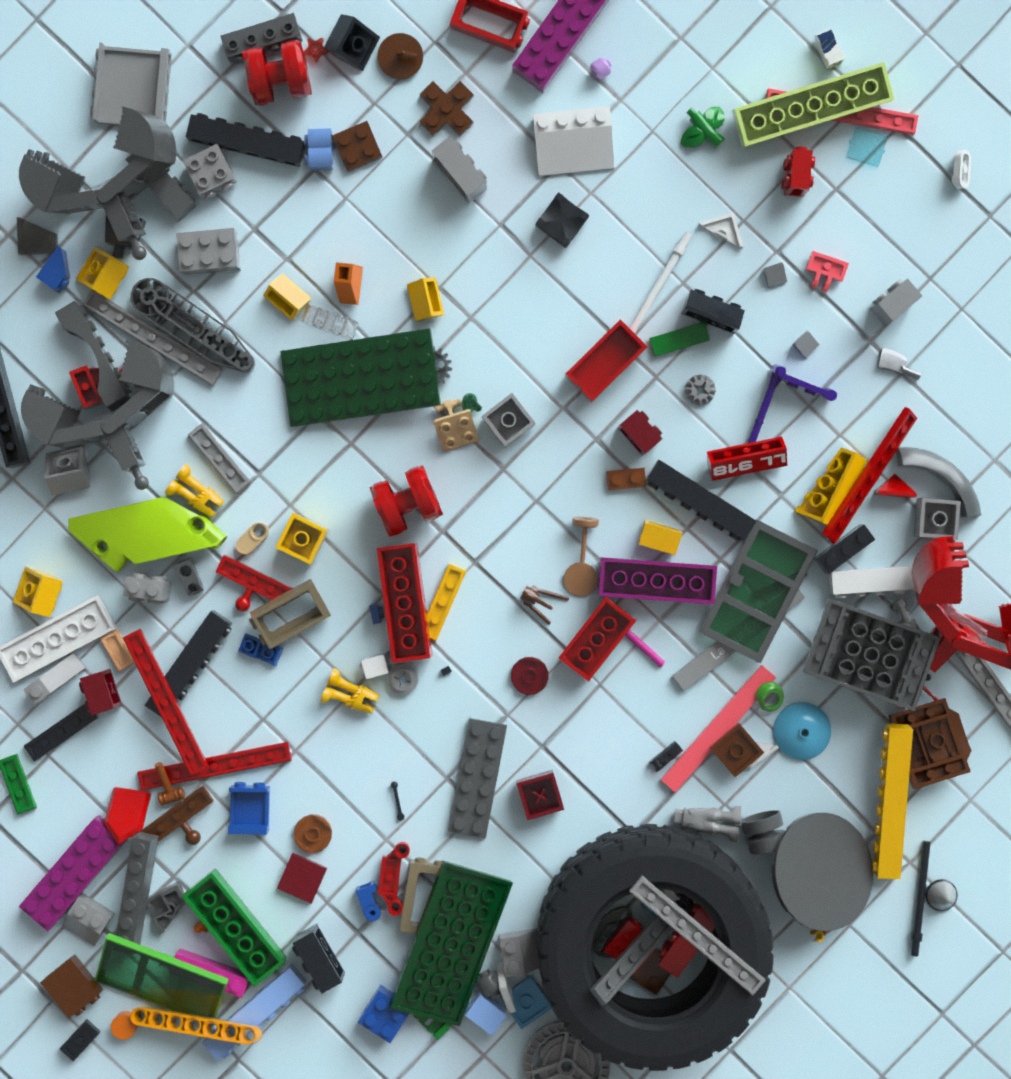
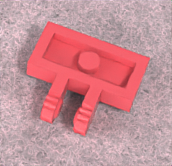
[805,251,849,293]

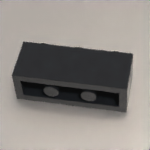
[814,524,876,574]

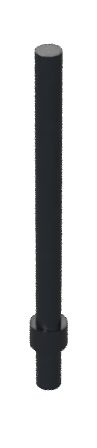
[910,840,931,957]

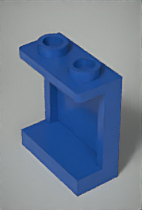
[228,782,270,835]

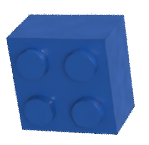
[358,984,410,1043]

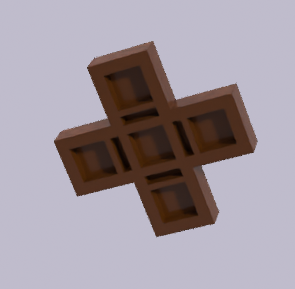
[419,81,474,136]

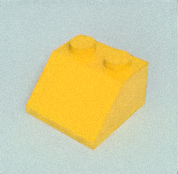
[76,247,129,300]
[12,566,63,617]

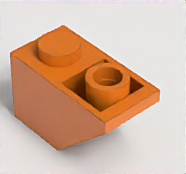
[334,262,363,305]

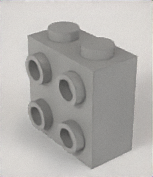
[183,144,237,199]
[123,573,172,604]

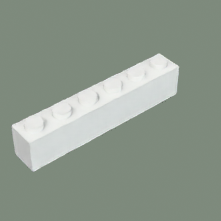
[828,566,915,598]

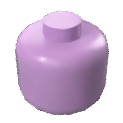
[590,58,611,80]

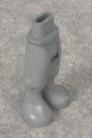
[673,806,741,843]

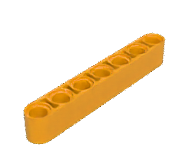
[130,1007,262,1045]

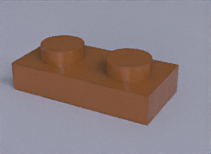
[606,467,646,490]

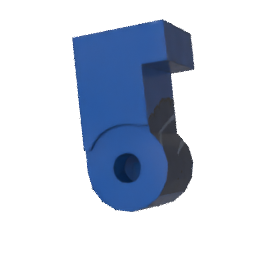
[356,881,382,921]

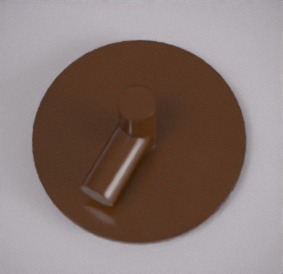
[377,33,423,79]

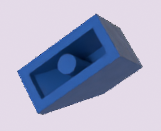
[36,246,70,293]

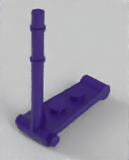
[747,364,837,443]

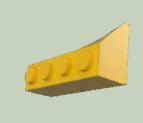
[794,447,868,526]

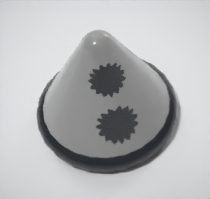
[925,879,958,911]

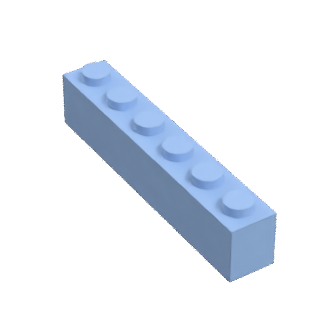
[202,963,307,1060]

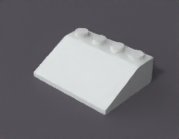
[533,106,615,177]

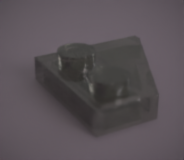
[17,217,58,256]

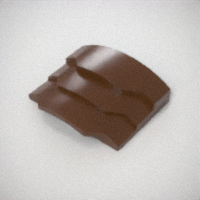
[888,698,972,789]

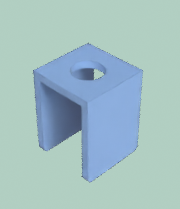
[465,991,506,1035]

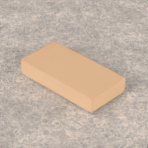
[100,629,135,672]

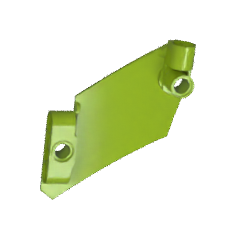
[68,497,227,572]

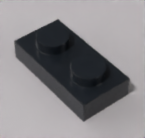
[59,1019,101,1062]

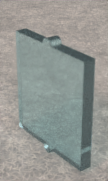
[846,126,888,167]

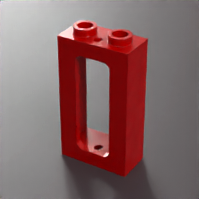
[450,0,530,53]

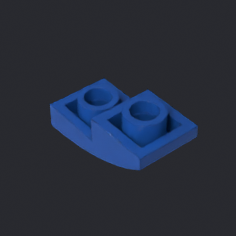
[238,633,283,666]

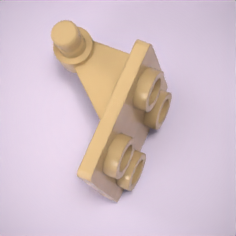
[433,398,479,452]

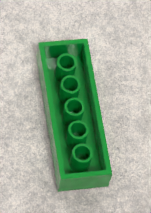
[181,868,287,987]

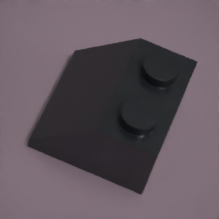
[324,14,380,71]

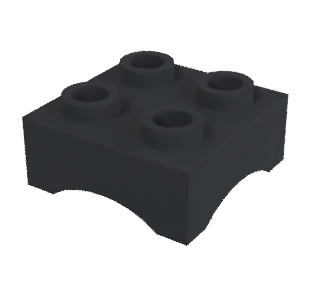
[535,192,589,248]

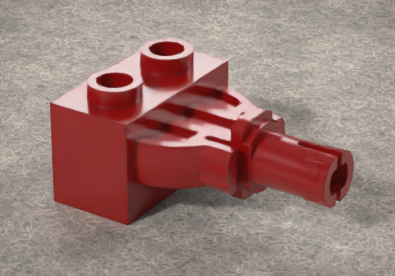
[69,365,122,410]

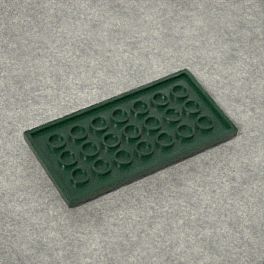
[280,328,441,427]
[388,860,513,1026]

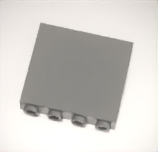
[90,42,172,126]

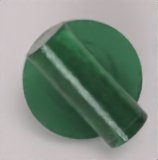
[462,393,482,412]

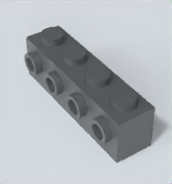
[220,13,303,63]

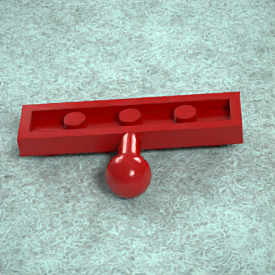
[216,555,293,612]

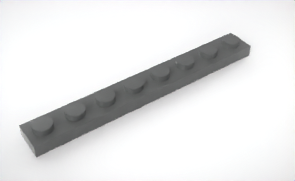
[590,894,692,1006]

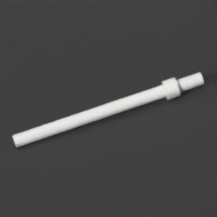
[630,232,692,333]

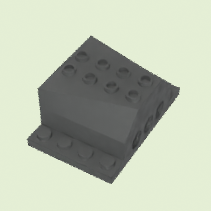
[802,598,941,711]

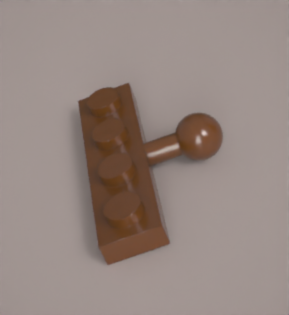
[141,785,214,845]

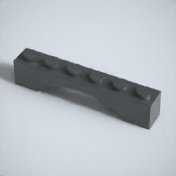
[55,301,132,411]

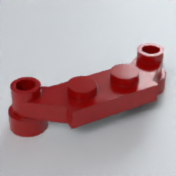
[378,842,410,916]

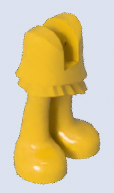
[164,464,224,517]
[320,668,379,713]

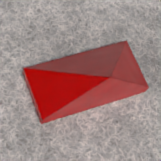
[874,474,917,498]

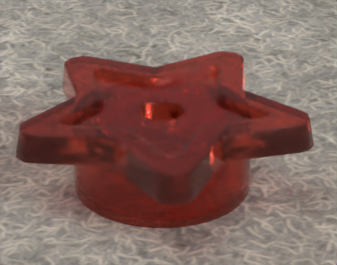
[304,38,329,62]

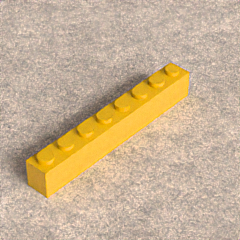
[872,723,913,879]

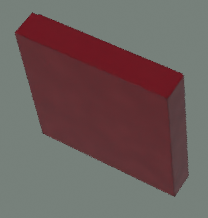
[277,853,327,904]

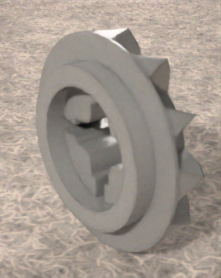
[685,374,716,405]
[387,664,418,695]

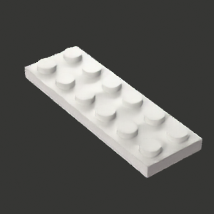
[0,595,117,683]

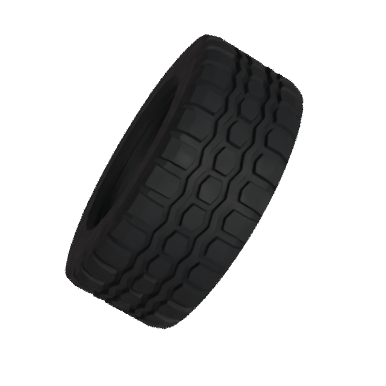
[537,824,774,1071]

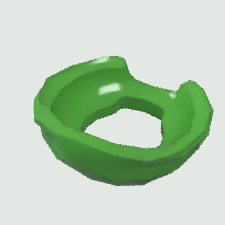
[755,682,784,712]

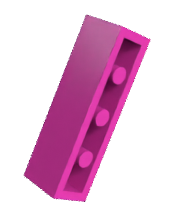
[169,948,249,998]

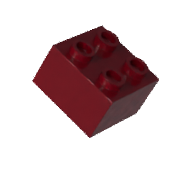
[617,410,663,456]
[79,669,122,716]
[516,769,564,821]

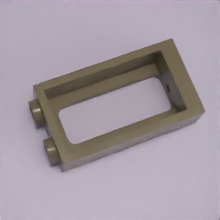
[249,579,331,649]
[399,857,442,934]

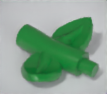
[680,107,725,148]

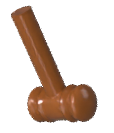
[155,762,185,806]

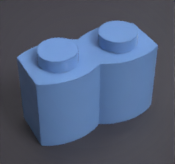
[304,128,333,171]

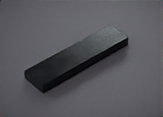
[24,704,99,762]

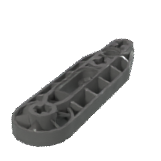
[131,278,255,373]

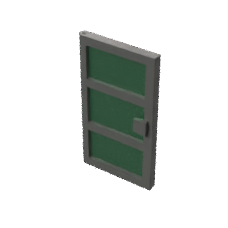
[699,519,818,663]

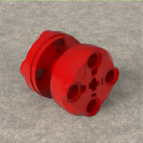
[242,40,312,106]
[369,465,443,537]

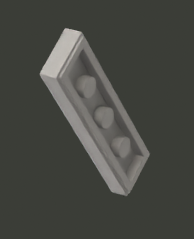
[188,423,251,494]

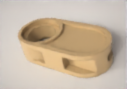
[236,522,269,555]

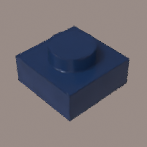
[369,603,384,624]

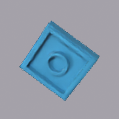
[500,975,552,1029]

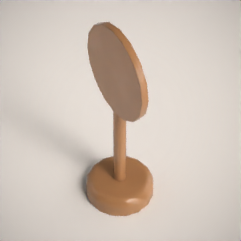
[564,517,599,596]

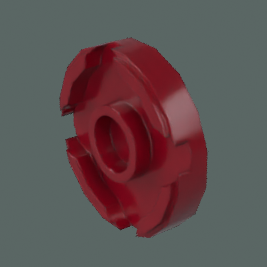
[511,657,549,695]

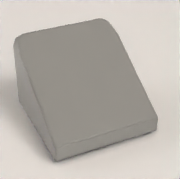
[763,262,787,288]
[792,330,819,358]

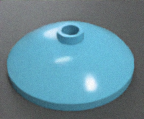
[773,702,831,760]

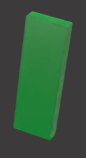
[649,322,710,357]
[0,753,37,815]

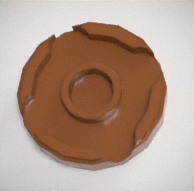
[294,814,332,853]

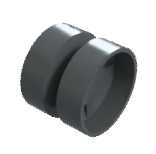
[741,810,786,854]

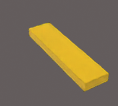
[427,564,466,641]

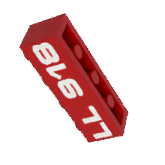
[707,436,788,481]

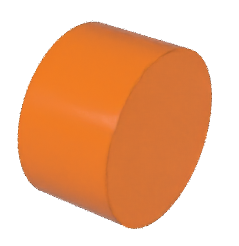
[111,1011,139,1040]

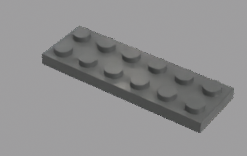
[448,718,507,838]

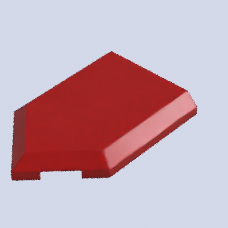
[104,787,151,846]

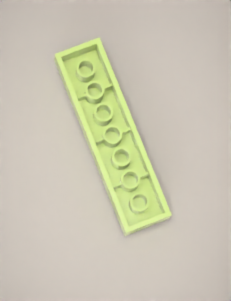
[732,62,894,148]

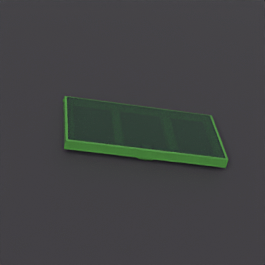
[95,933,229,1026]

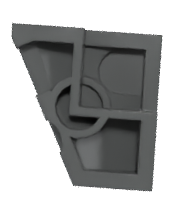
[147,881,185,934]

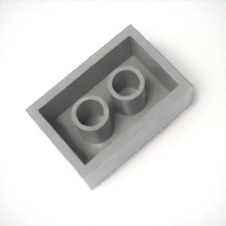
[432,136,487,204]
[176,228,241,275]

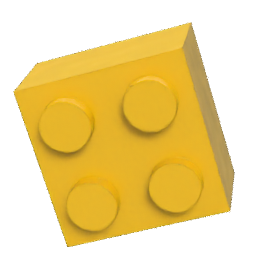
[275,513,329,565]

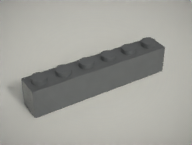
[114,832,159,953]

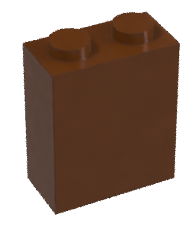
[40,954,103,1018]

